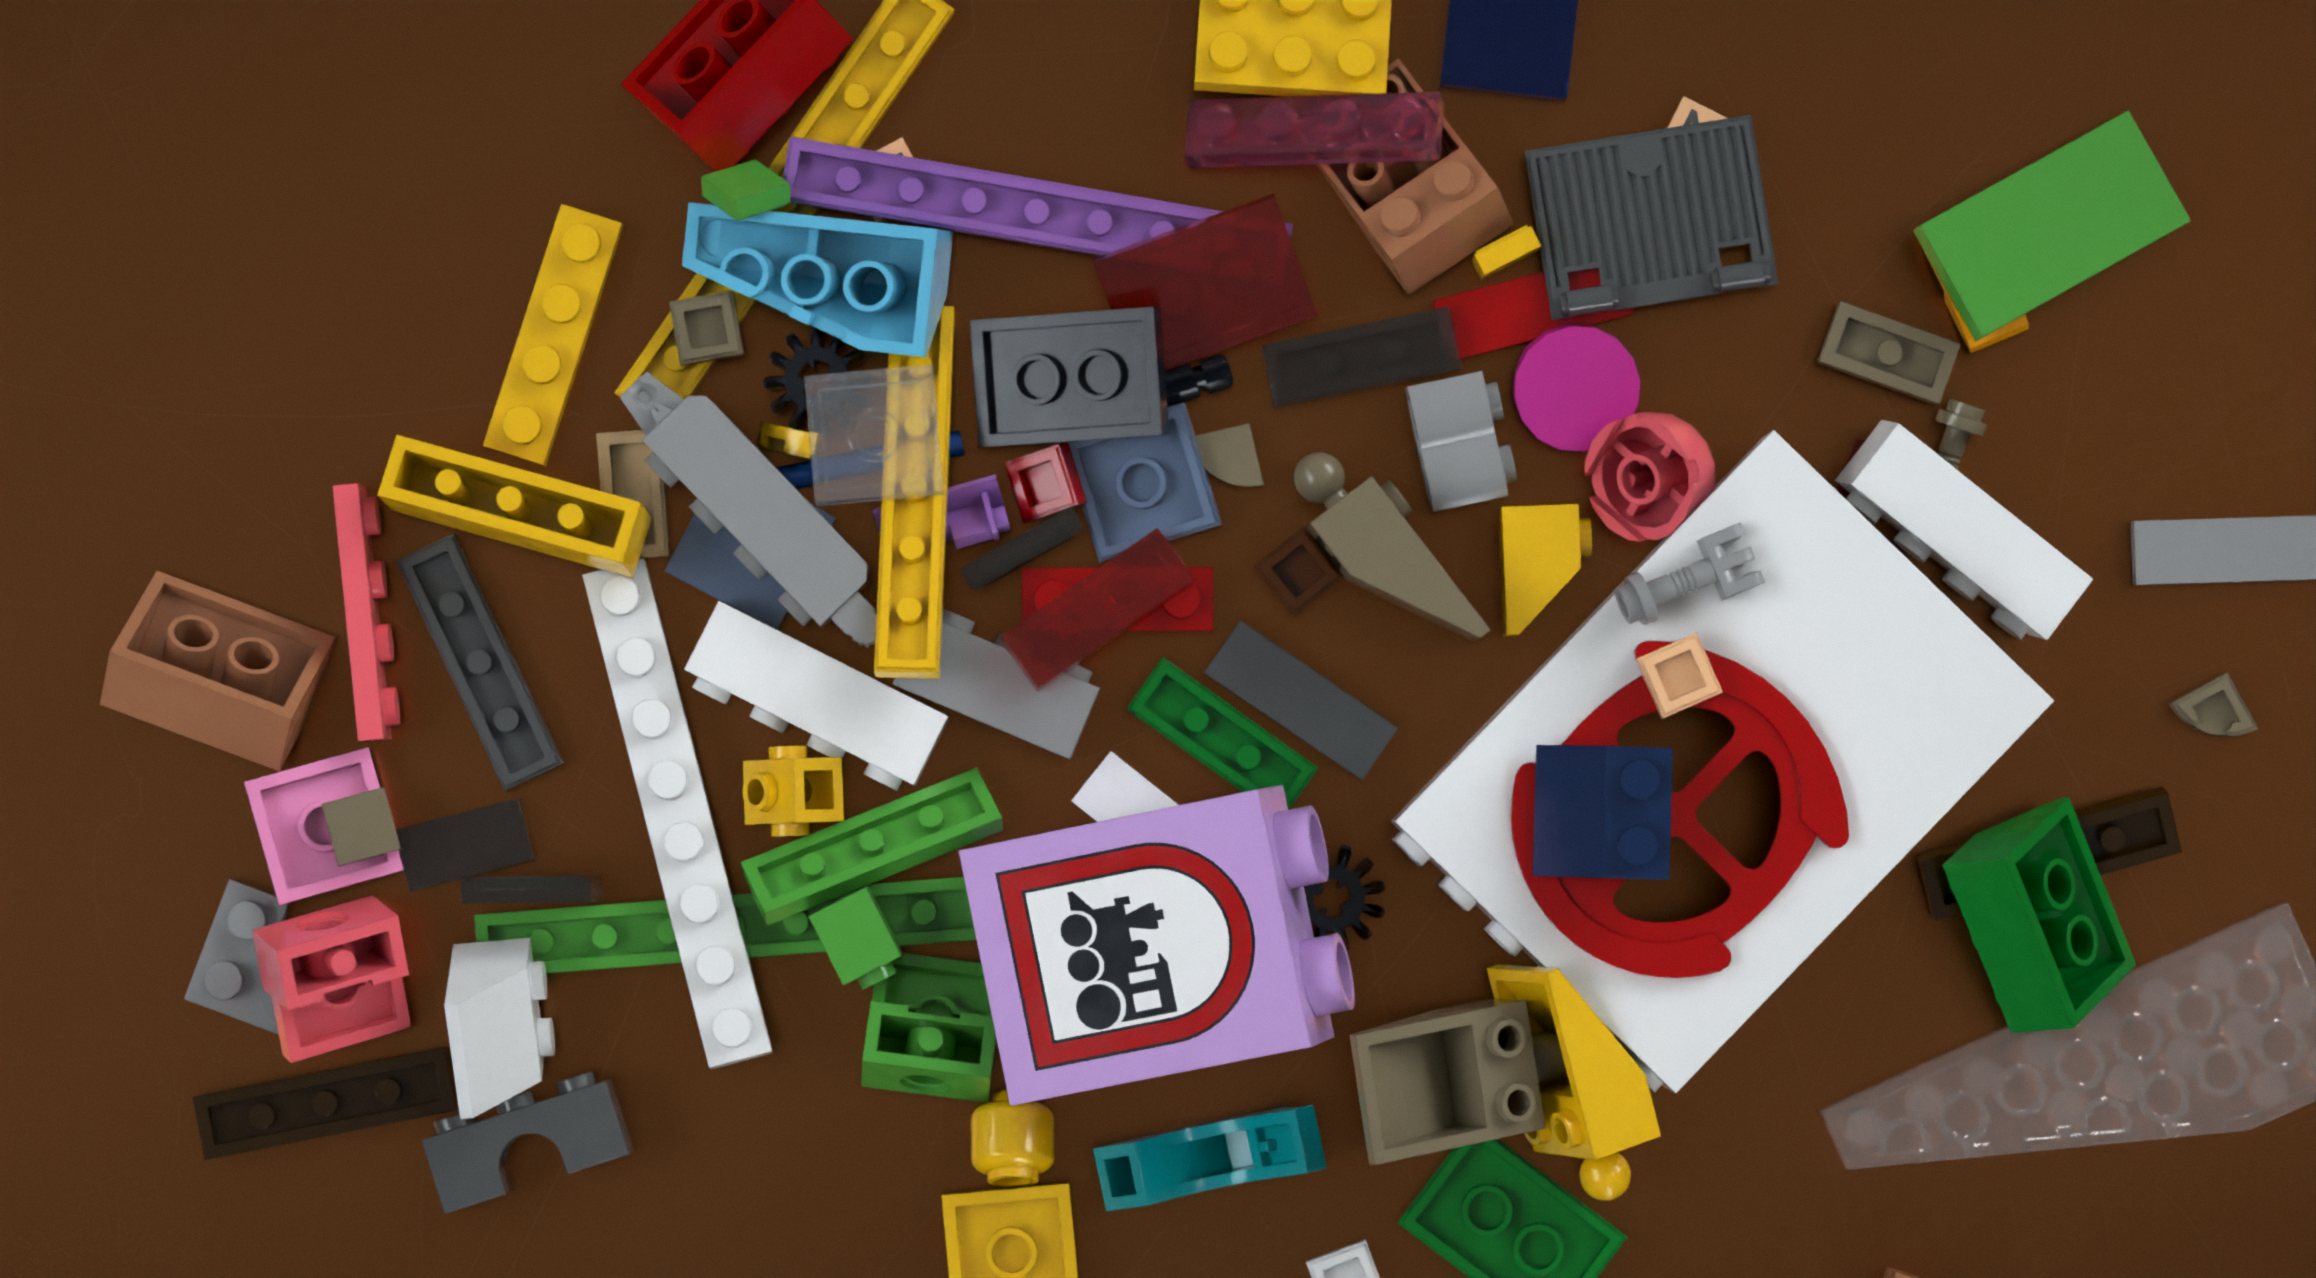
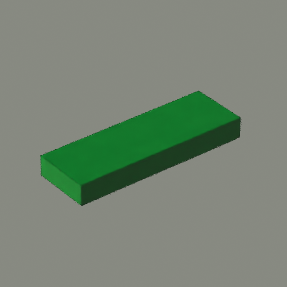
[1126,657,1319,810]

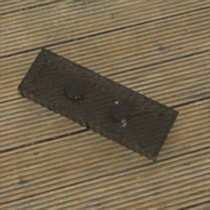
[1262,306,1463,408]

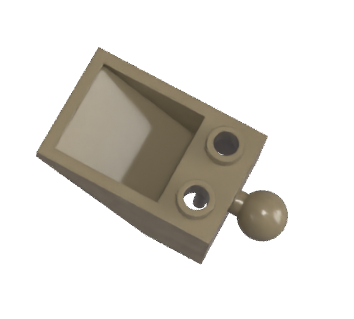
[1294,452,1491,642]
[1349,999,1566,1165]

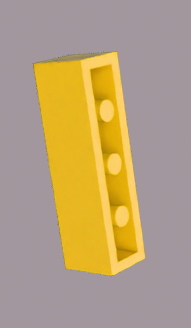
[377,435,652,578]

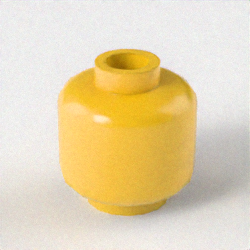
[971,1089,1055,1187]

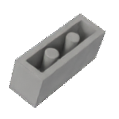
[892,609,1100,760]

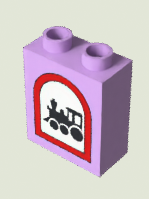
[958,785,1355,1106]

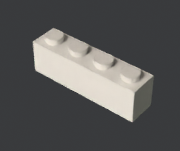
[1835,420,2093,640]
[684,601,950,791]

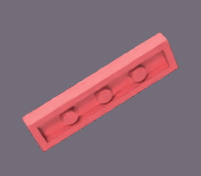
[333,483,400,742]

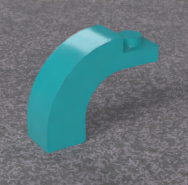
[1093,1105,1327,1211]

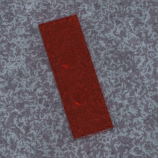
[1000,528,1195,692]

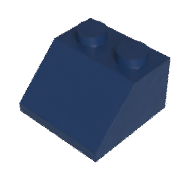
[1532,745,1673,880]

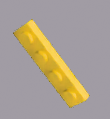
[483,204,624,467]

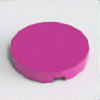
[1512,323,1641,452]

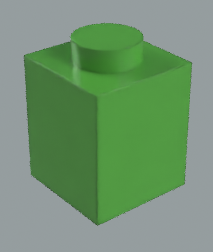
[808,886,904,990]

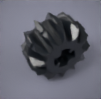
[763,327,873,436]
[1304,845,1385,950]

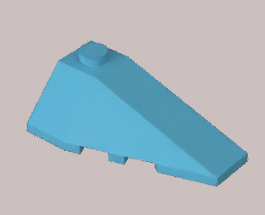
[682,202,954,357]

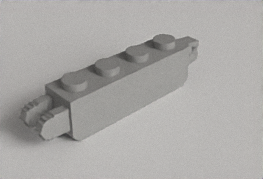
[620,372,877,648]

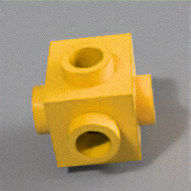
[743,746,844,837]

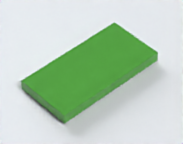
[1913,110,2191,341]

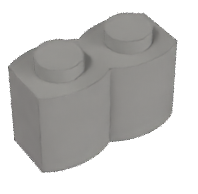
[1405,371,1517,513]

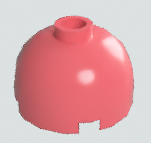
[1585,412,1716,542]

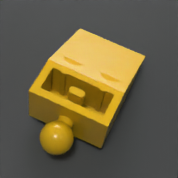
[1487,964,1661,1201]

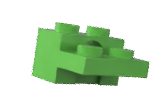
[861,953,997,1103]

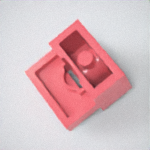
[252,895,411,1063]

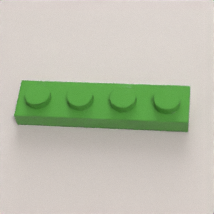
[741,767,1004,926]

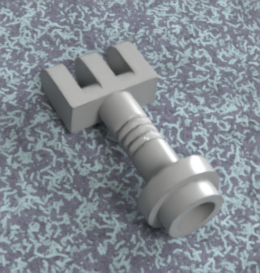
[1615,523,1765,625]

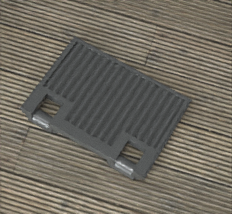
[1524,115,1779,321]

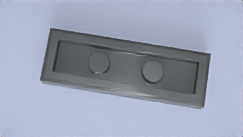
[1204,620,1398,781]

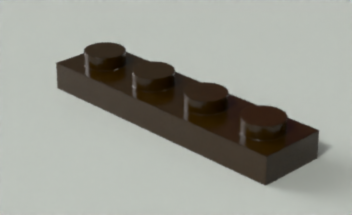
[1916,787,2182,920]
[192,1047,459,1160]

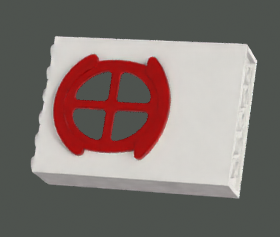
[1390,430,2054,1093]

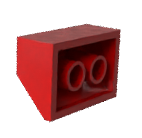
[621,0,854,172]

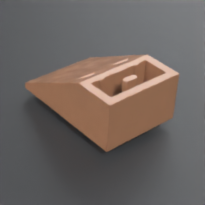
[1294,58,1514,295]

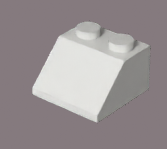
[444,938,555,1119]

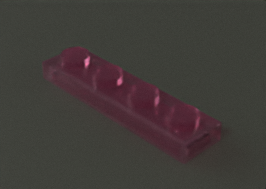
[1184,92,1444,168]

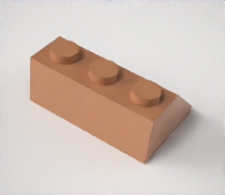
[100,571,336,771]

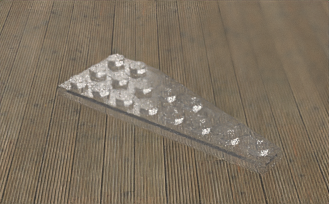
[1819,902,2316,1170]

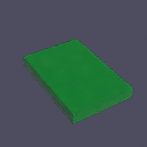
[1397,1139,1628,1278]

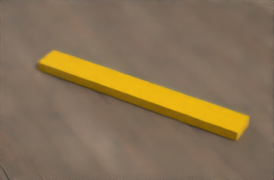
[614,0,955,399]

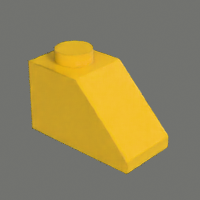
[1498,504,1592,637]

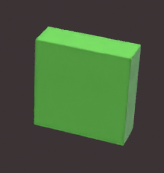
[701,159,790,221]

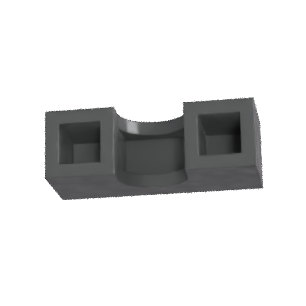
[421,1071,634,1214]

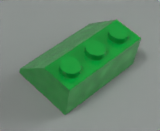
[1942,797,2137,1033]

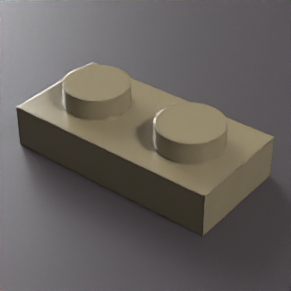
[1817,301,1961,406]

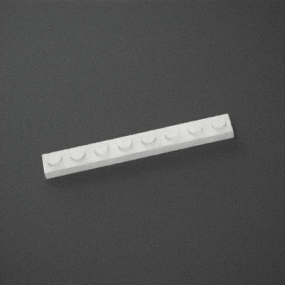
[582,558,773,1070]

